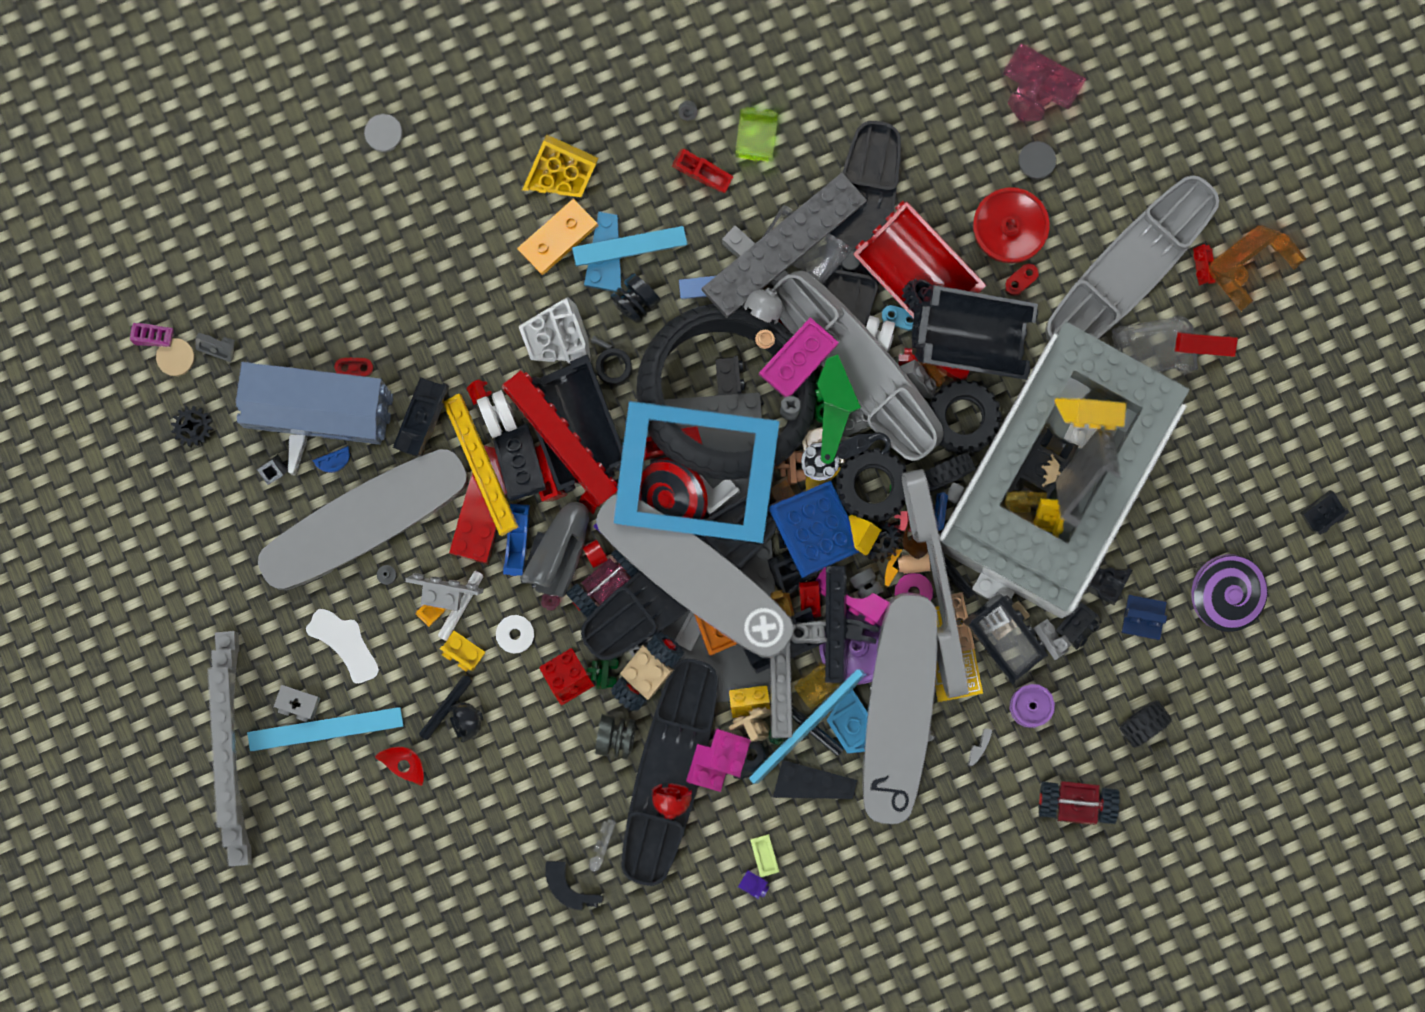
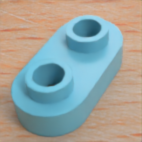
[881,305,914,331]

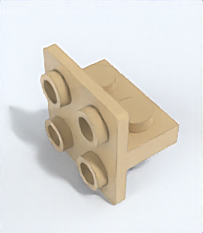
[729,707,771,741]

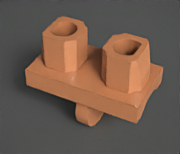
[775,451,806,485]

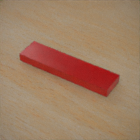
[1174,332,1238,357]

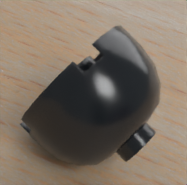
[448,702,483,742]

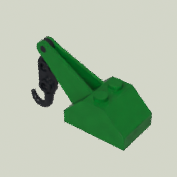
[815,354,891,464]

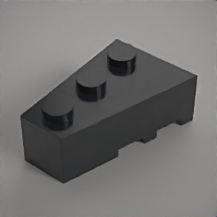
[767,551,822,595]

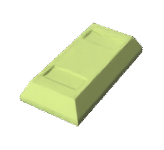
[750,834,779,877]

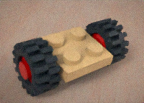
[611,632,684,711]

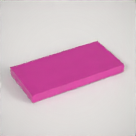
[759,317,839,397]

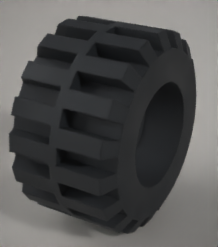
[1119,700,1173,748]

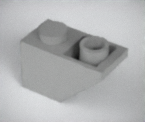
[900,360,936,399]

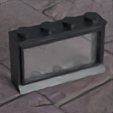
[963,593,1048,685]

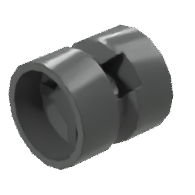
[850,567,884,599]

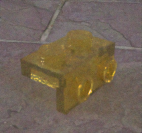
[794,664,841,710]

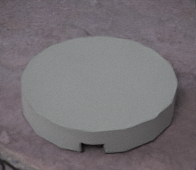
[364,114,403,152]

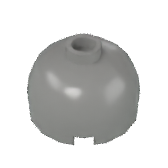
[743,288,783,324]

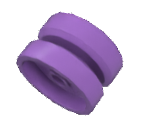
[1009,684,1055,728]

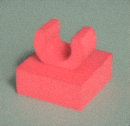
[895,511,911,532]

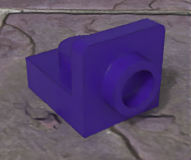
[738,870,769,899]

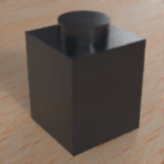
[257,455,288,485]

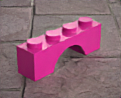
[816,567,889,627]

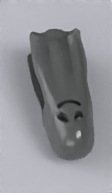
[520,502,589,598]

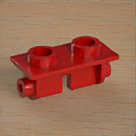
[1193,244,1217,286]

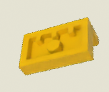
[440,631,486,672]
[729,686,770,718]

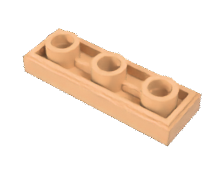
[951,592,975,651]

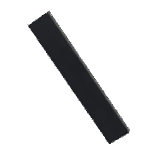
[825,566,847,683]

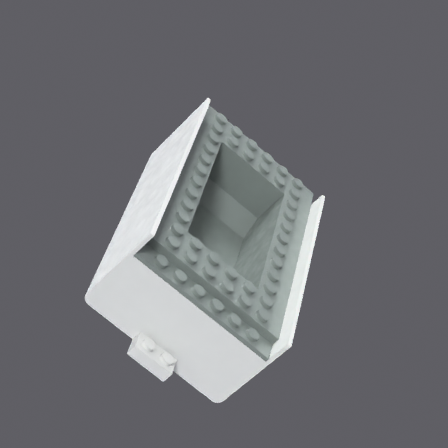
[939,321,1190,618]

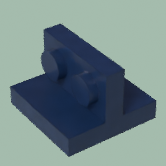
[1121,595,1167,640]

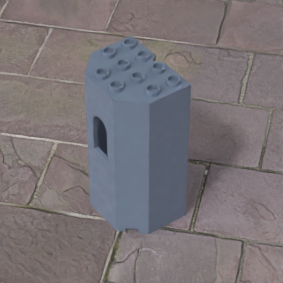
[236,362,393,445]

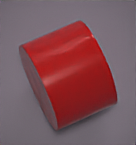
[583,540,608,568]

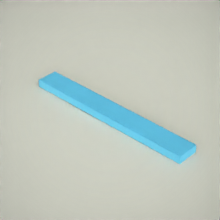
[749,669,867,784]
[247,707,404,751]

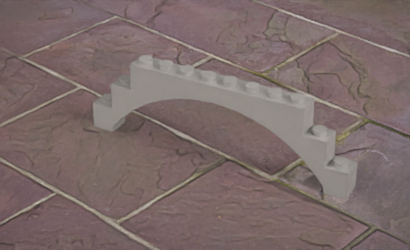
[208,631,252,866]

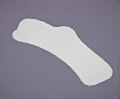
[306,609,379,683]

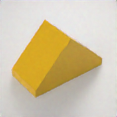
[849,515,881,555]

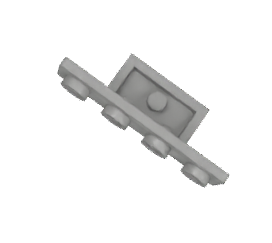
[405,573,484,611]

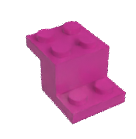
[686,729,751,792]

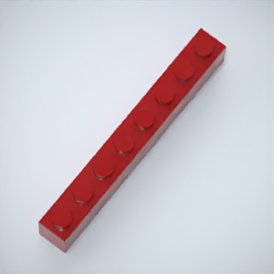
[501,370,618,507]

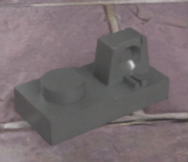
[196,333,235,362]

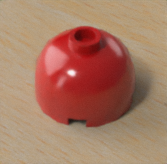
[652,784,692,818]

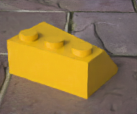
[522,134,598,197]
[1055,398,1126,430]

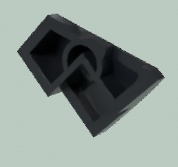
[1085,567,1133,605]

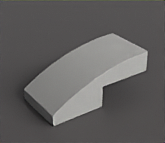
[968,728,992,766]

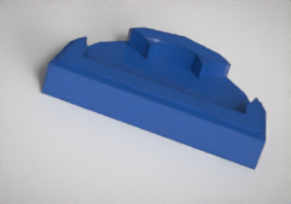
[312,446,350,473]

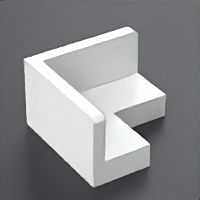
[699,475,740,517]

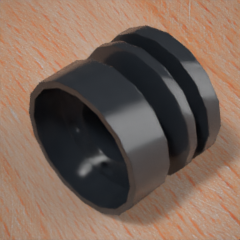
[610,273,661,324]

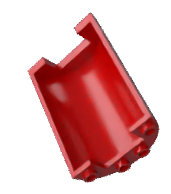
[853,201,987,318]

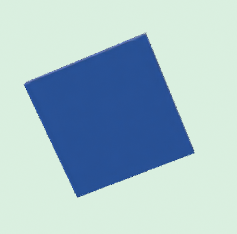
[768,481,860,578]

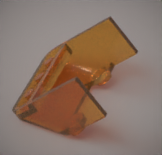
[1209,225,1307,311]

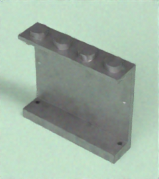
[1056,429,1121,527]

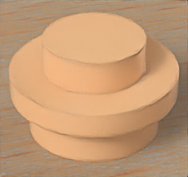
[755,330,775,349]

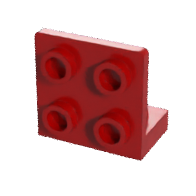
[539,648,594,706]

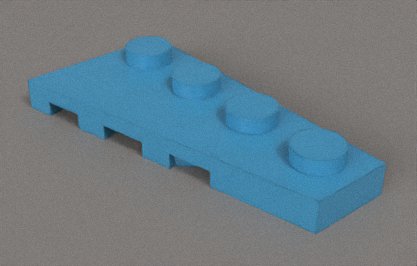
[584,212,621,292]

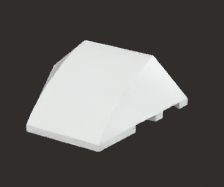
[519,297,591,363]

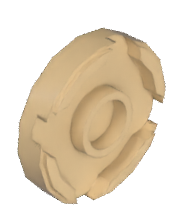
[156,338,195,377]

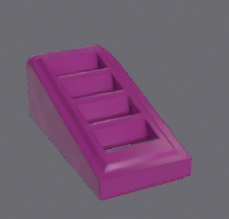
[130,323,174,347]

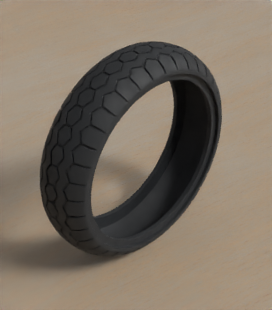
[636,304,816,480]

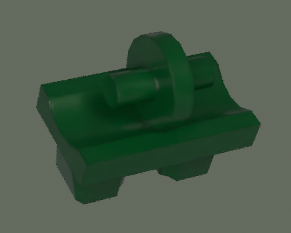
[586,659,619,690]

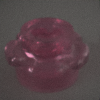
[541,594,560,611]

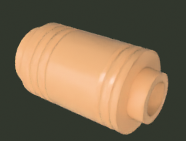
[898,552,931,574]

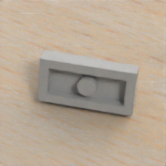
[1033,619,1071,660]

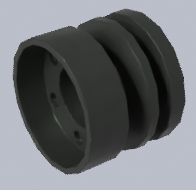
[595,714,636,760]

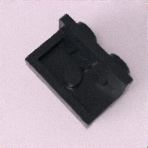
[1300,490,1349,535]

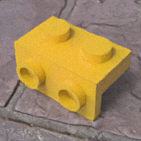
[1033,499,1064,538]

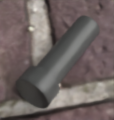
[591,336,612,349]

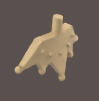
[1042,454,1061,487]

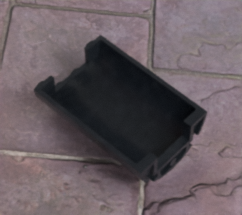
[912,285,1038,380]
[531,354,623,493]

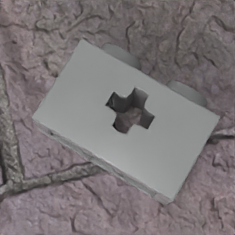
[274,685,321,722]

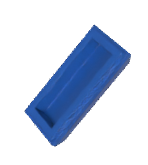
[934,492,948,531]

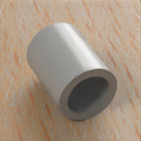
[947,483,965,504]

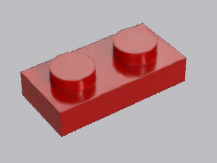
[799,581,821,617]

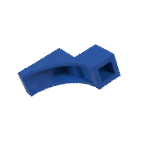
[503,504,530,576]

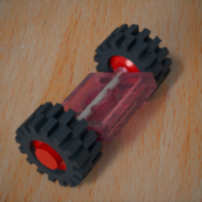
[566,550,640,618]

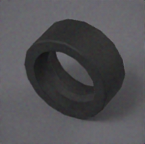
[596,348,632,386]

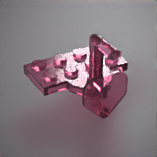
[1003,43,1086,121]

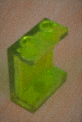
[735,107,778,162]

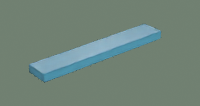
[572,226,687,267]

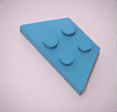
[826,689,868,753]

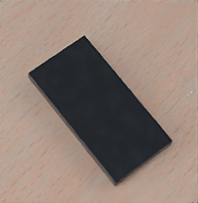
[492,423,547,501]

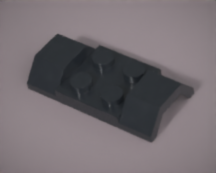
[392,377,449,457]
[1007,427,1078,510]
[742,607,824,674]

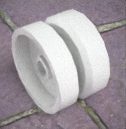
[866,316,895,352]
[477,390,517,438]

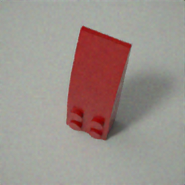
[449,445,508,565]

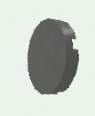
[1018,141,1057,180]

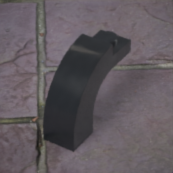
[545,861,603,910]

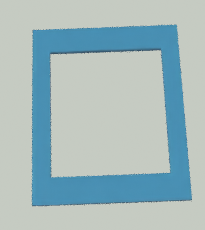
[613,401,779,543]

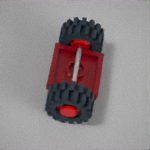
[1038,781,1120,825]

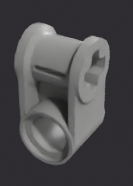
[791,622,827,644]

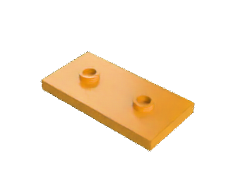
[517,199,599,276]

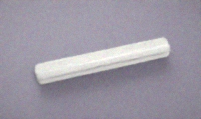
[438,571,483,641]

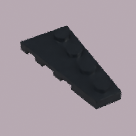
[773,760,857,799]

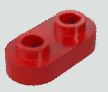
[1004,264,1039,296]
[335,358,374,377]

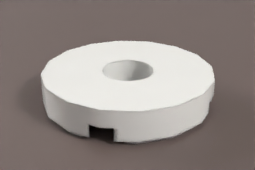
[496,615,534,654]

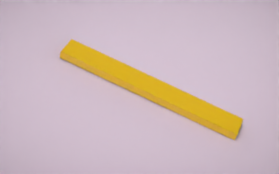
[443,394,518,536]

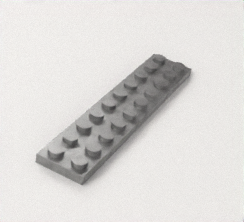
[701,173,867,318]

